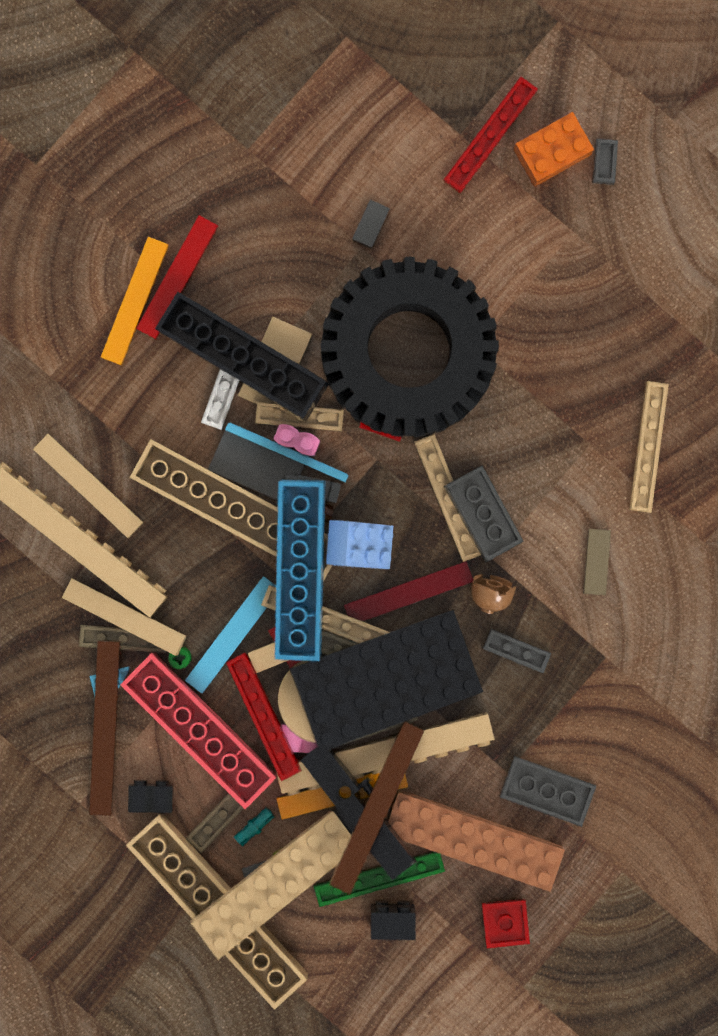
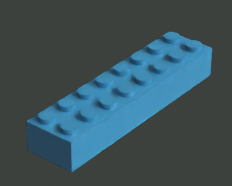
[275,480,326,661]

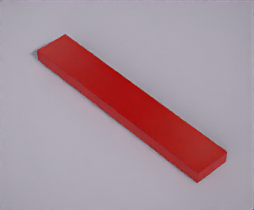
[443,76,538,194]
[136,215,218,340]
[226,653,302,781]

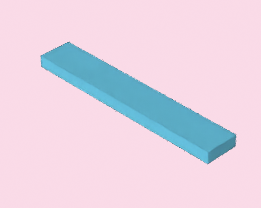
[225,423,348,483]
[185,576,276,693]

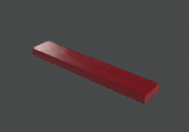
[344,561,473,621]

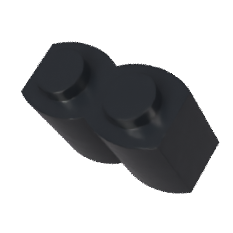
[128,780,174,813]

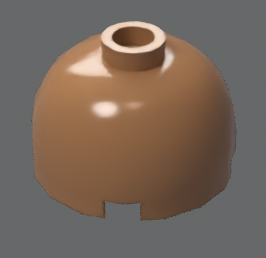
[471,574,516,614]

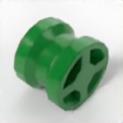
[168,647,192,669]

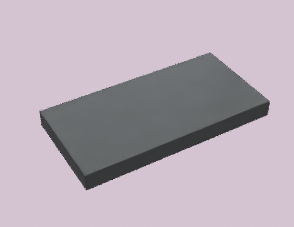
[208,430,305,500]
[444,465,524,562]
[499,756,596,827]

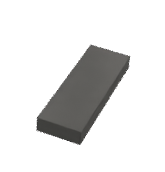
[482,628,551,673]

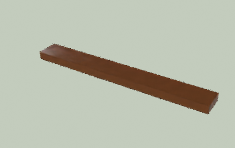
[89,640,121,816]
[329,722,424,894]

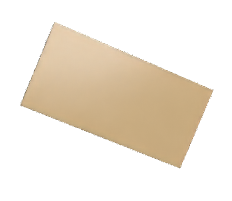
[238,317,312,404]

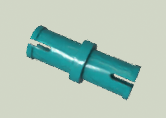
[234,807,275,847]

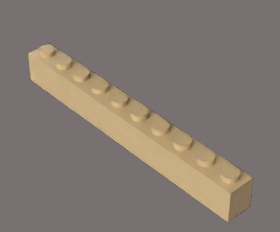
[0,462,169,618]
[276,712,495,796]

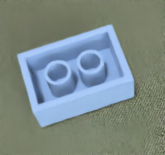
[326,520,393,569]

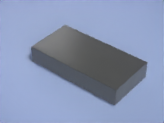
[592,139,618,185]
[352,200,390,249]

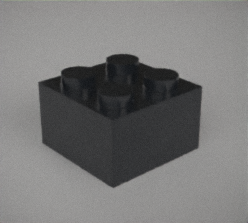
[371,900,416,940]

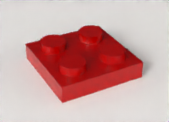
[482,899,530,948]

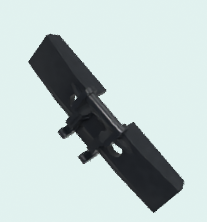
[301,747,417,880]

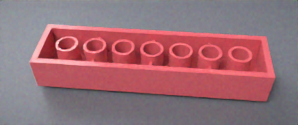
[120,652,277,809]

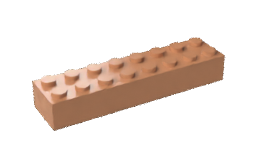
[387,789,565,892]

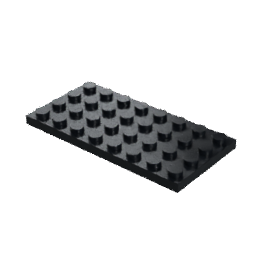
[289,610,483,753]

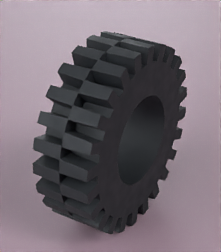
[321,257,499,438]

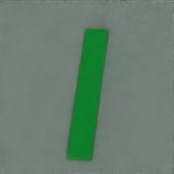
[314,851,445,907]

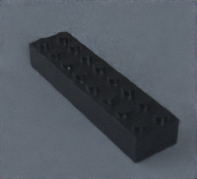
[155,292,329,421]

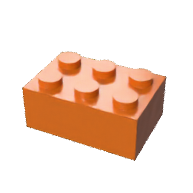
[513,112,594,187]

